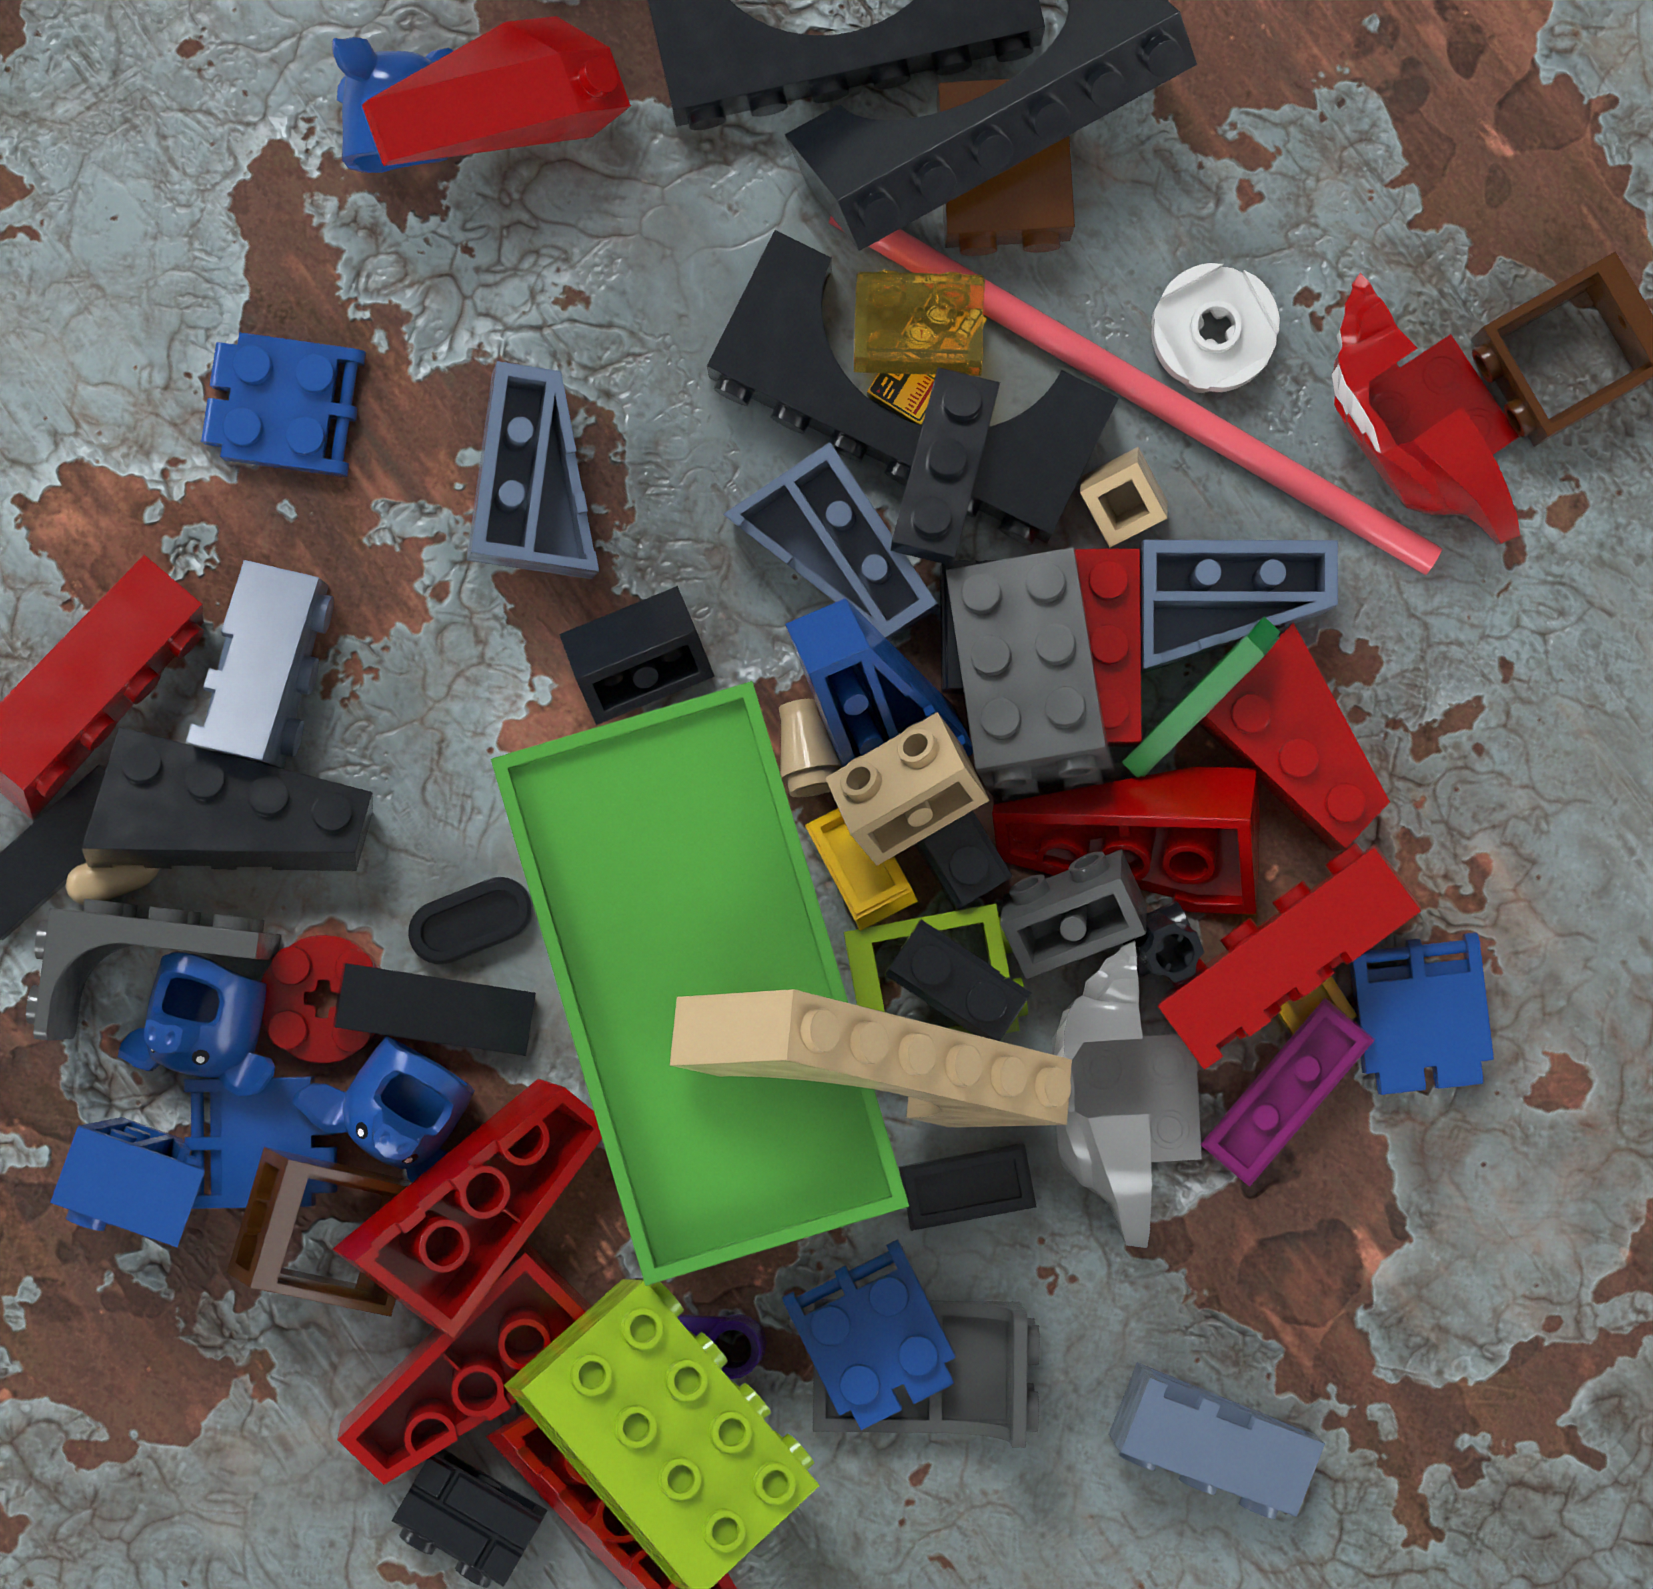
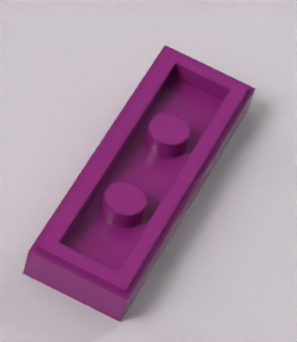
[1200,998,1375,1187]

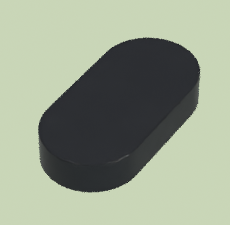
[408,877,534,964]

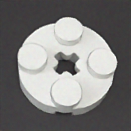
[1151,263,1280,393]

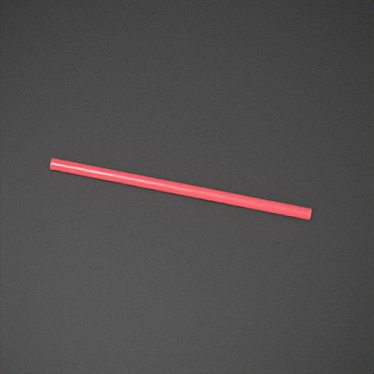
[828,216,1442,575]

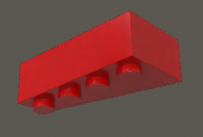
[485,1412,737,1589]

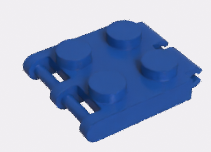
[201,332,366,477]
[1349,932,1494,1095]
[184,1076,338,1209]
[782,1239,956,1430]

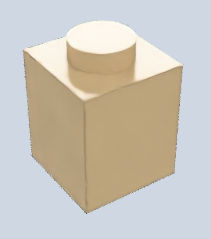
[1080,447,1168,548]

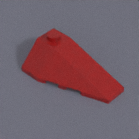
[362,16,631,166]
[992,767,1260,914]

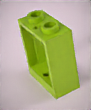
[843,904,1029,1034]

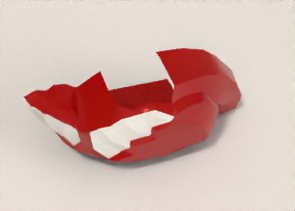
[1332,273,1520,544]

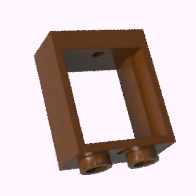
[1471,251,1653,447]
[227,1147,411,1317]

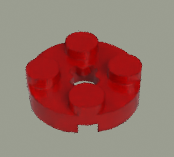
[261,935,381,1063]

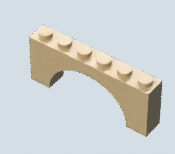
[670,989,1072,1127]

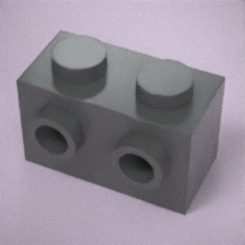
[1000,849,1147,979]

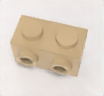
[825,712,990,866]

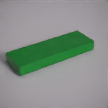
[1122,616,1280,778]

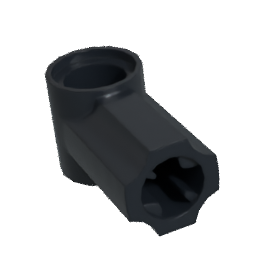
[1123,901,1205,983]

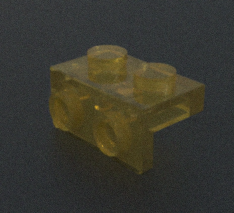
[854,270,985,376]

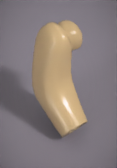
[66,863,160,905]

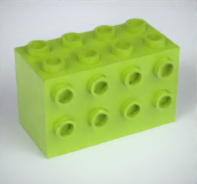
[504,1279,820,1589]

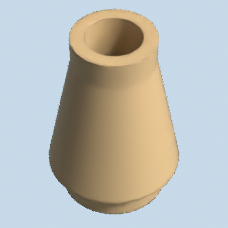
[779,699,843,797]

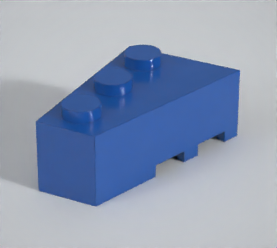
[785,598,973,767]
[50,1117,205,1248]

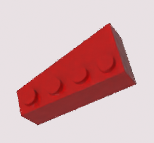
[0,555,204,821]
[1158,843,1421,1070]
[332,1079,602,1338]
[337,1241,592,1485]

